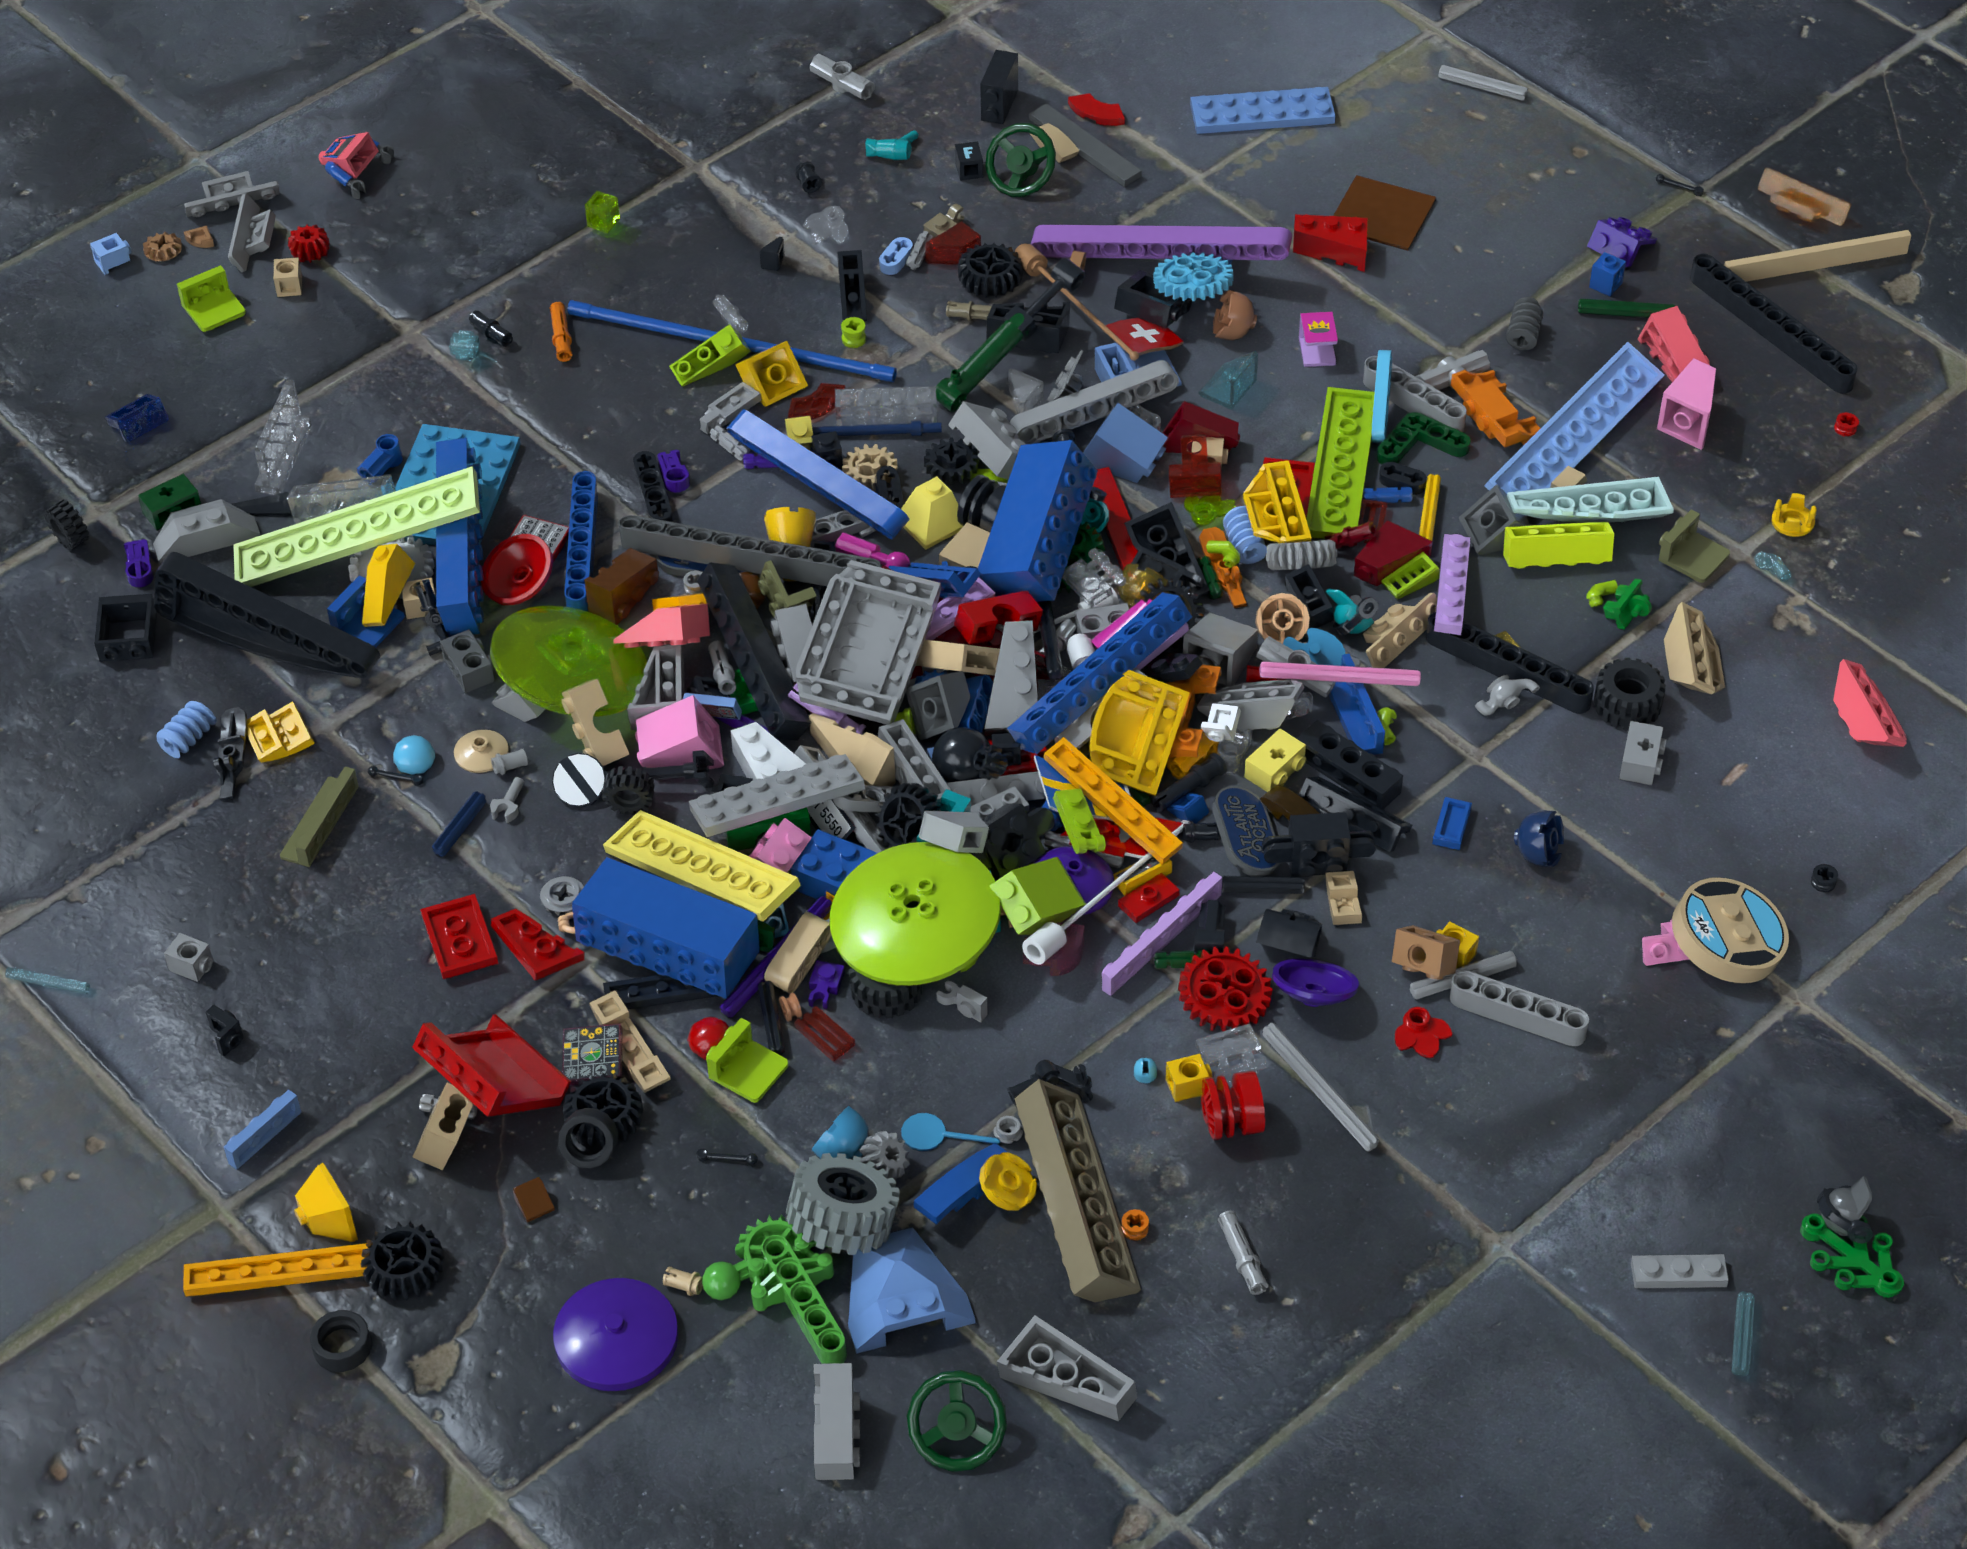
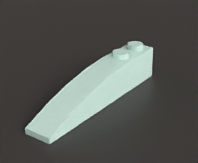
[1507,477,1673,523]

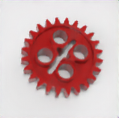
[1178,946,1273,1033]

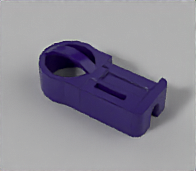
[657,450,690,492]
[124,539,154,587]

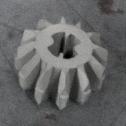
[859,1131,910,1179]

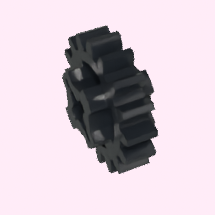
[924,437,979,485]

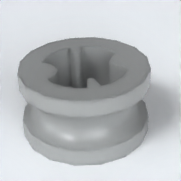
[683,571,703,595]

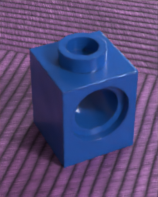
[1589,252,1626,297]

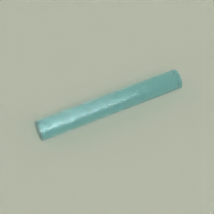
[5,967,90,994]

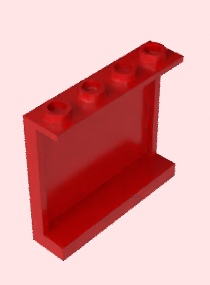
[412,1014,571,1117]

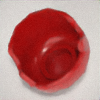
[687,1017,729,1060]

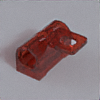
[1169,434,1222,498]

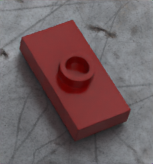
[1118,873,1180,923]

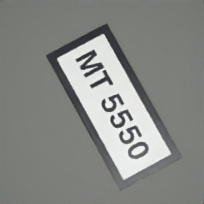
[807,799,856,840]

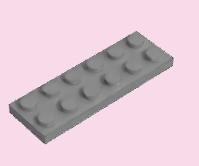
[689,754,865,837]

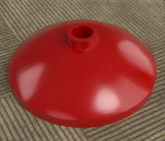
[481,534,553,606]

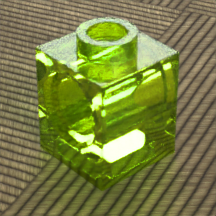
[585,191,620,234]

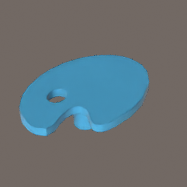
[1283,628,1345,666]

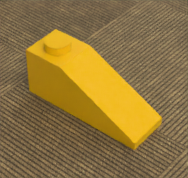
[362,544,416,627]

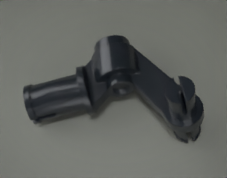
[413,579,447,656]
[1007,1060,1093,1105]

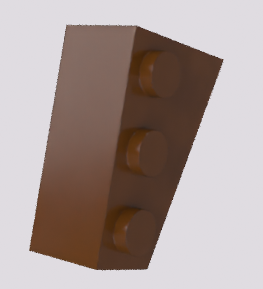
[584,548,659,627]

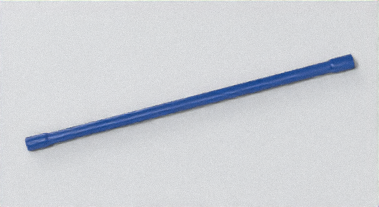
[567,300,897,382]

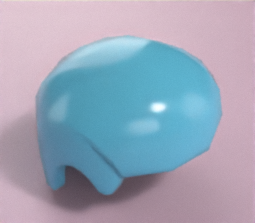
[393,735,435,775]

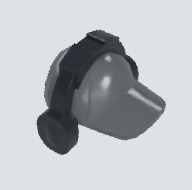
[1817,1176,1873,1243]

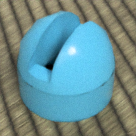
[1134,1058,1157,1083]

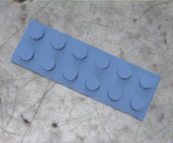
[1190,87,1336,134]

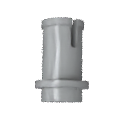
[491,749,528,775]

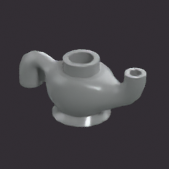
[1475,675,1540,716]

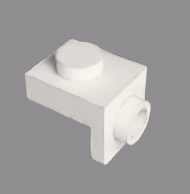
[1201,704,1241,742]

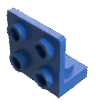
[327,575,405,648]

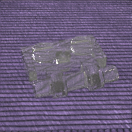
[1062,548,1127,608]
[1195,1024,1268,1083]

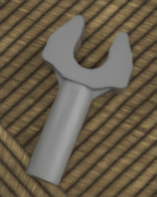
[490,777,524,823]

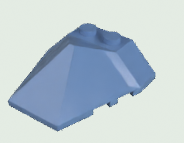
[848,1228,975,1354]

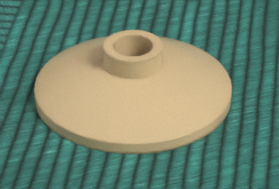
[454,730,509,773]

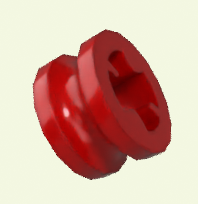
[1834,412,1859,436]

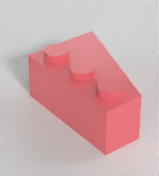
[1638,306,1710,382]

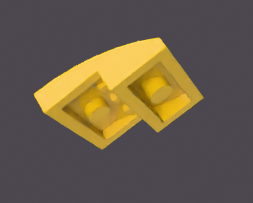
[247,701,315,763]

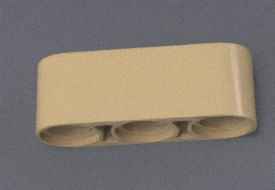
[764,912,832,994]

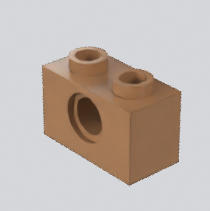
[1392,925,1460,980]

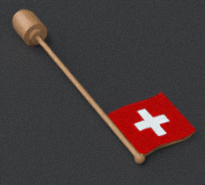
[1015,243,1183,361]

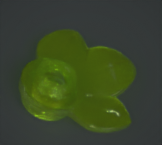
[1184,490,1236,525]

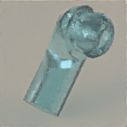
[1754,552,1792,582]

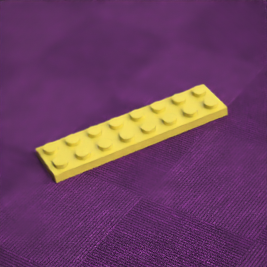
[603,810,801,922]

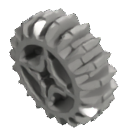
[1266,540,1337,570]

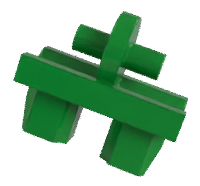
[1603,579,1652,630]

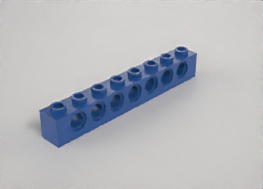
[1007,592,1192,754]

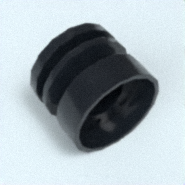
[957,475,1007,532]

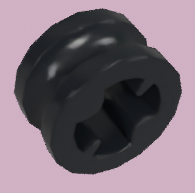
[1811,864,1838,892]

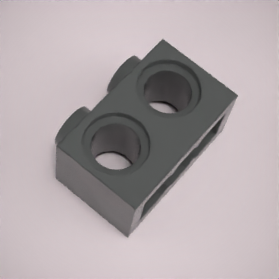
[440,630,496,693]

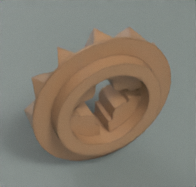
[143,231,182,261]

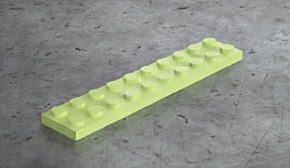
[234,467,480,587]

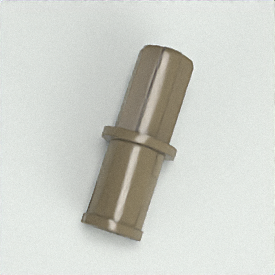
[946,301,992,321]

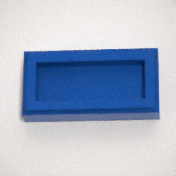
[1432,797,1472,850]

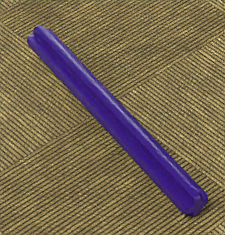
[720,896,832,1018]

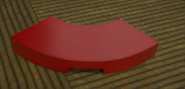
[1068,93,1125,126]

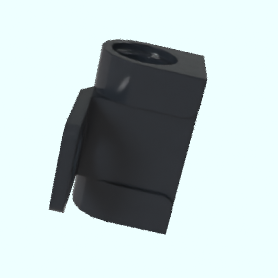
[1256,909,1322,957]

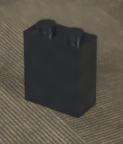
[980,50,1018,124]

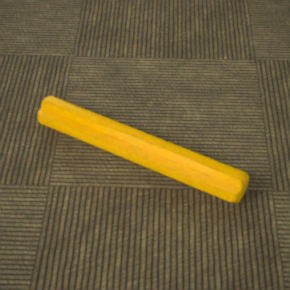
[1419,474,1441,541]

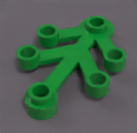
[1800,1214,1904,1298]

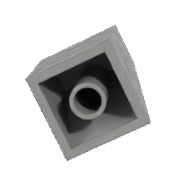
[1183,612,1258,688]

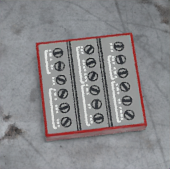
[510,515,569,563]

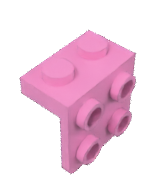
[749,818,812,873]

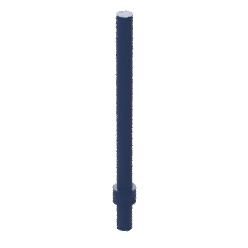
[812,421,942,436]

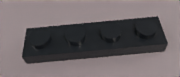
[603,975,718,1009]

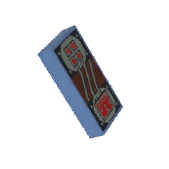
[683,693,742,720]

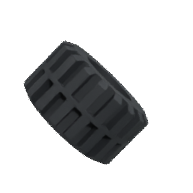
[1594,658,1666,730]
[849,967,923,1018]

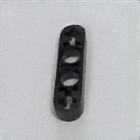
[633,451,673,522]

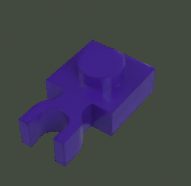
[808,960,845,1010]

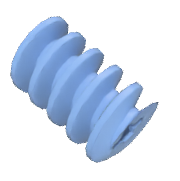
[1223,506,1267,564]
[156,701,217,759]

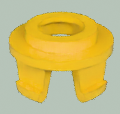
[1771,493,1817,537]

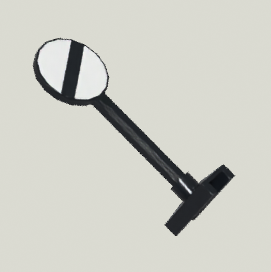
[552,750,715,808]

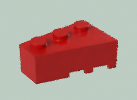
[1293,214,1368,272]

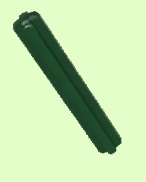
[1578,298,1675,318]

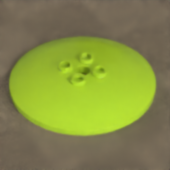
[830,842,1001,986]

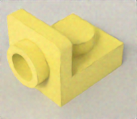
[785,416,813,450]

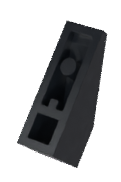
[837,250,867,321]

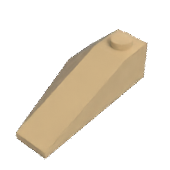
[809,713,896,801]

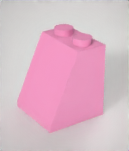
[1657,358,1716,450]
[635,695,724,769]

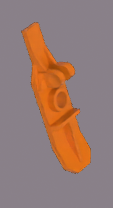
[1199,527,1247,608]

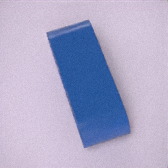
[957,675,993,733]

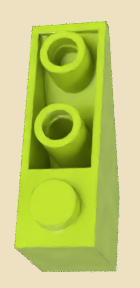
[669,324,751,387]

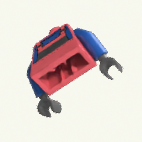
[319,132,394,199]

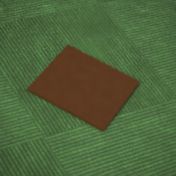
[1333,175,1436,251]

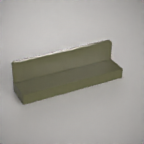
[280,766,359,867]

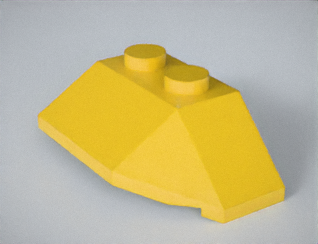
[1243,460,1312,543]

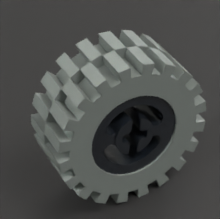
[786,1153,900,1255]

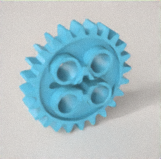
[1153,252,1233,301]

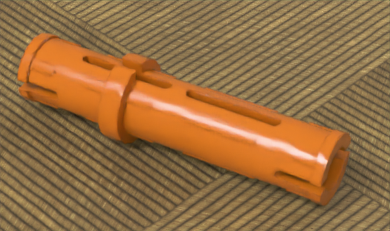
[549,302,572,362]

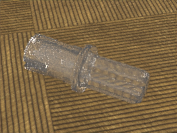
[713,295,749,334]

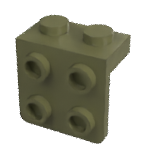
[1659,509,1730,583]
[758,560,817,618]

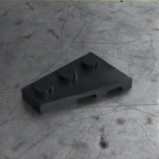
[1140,652,1203,683]

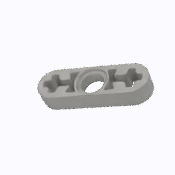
[833,785,893,813]

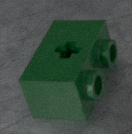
[138,473,201,531]

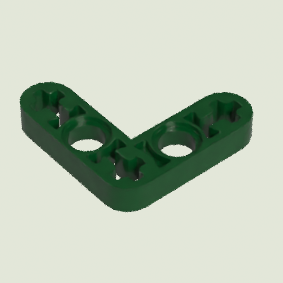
[1377,412,1471,465]

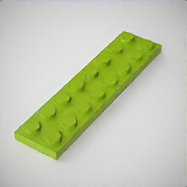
[1306,387,1375,539]

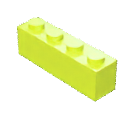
[1503,522,1614,569]

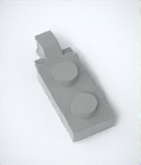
[700,382,762,434]

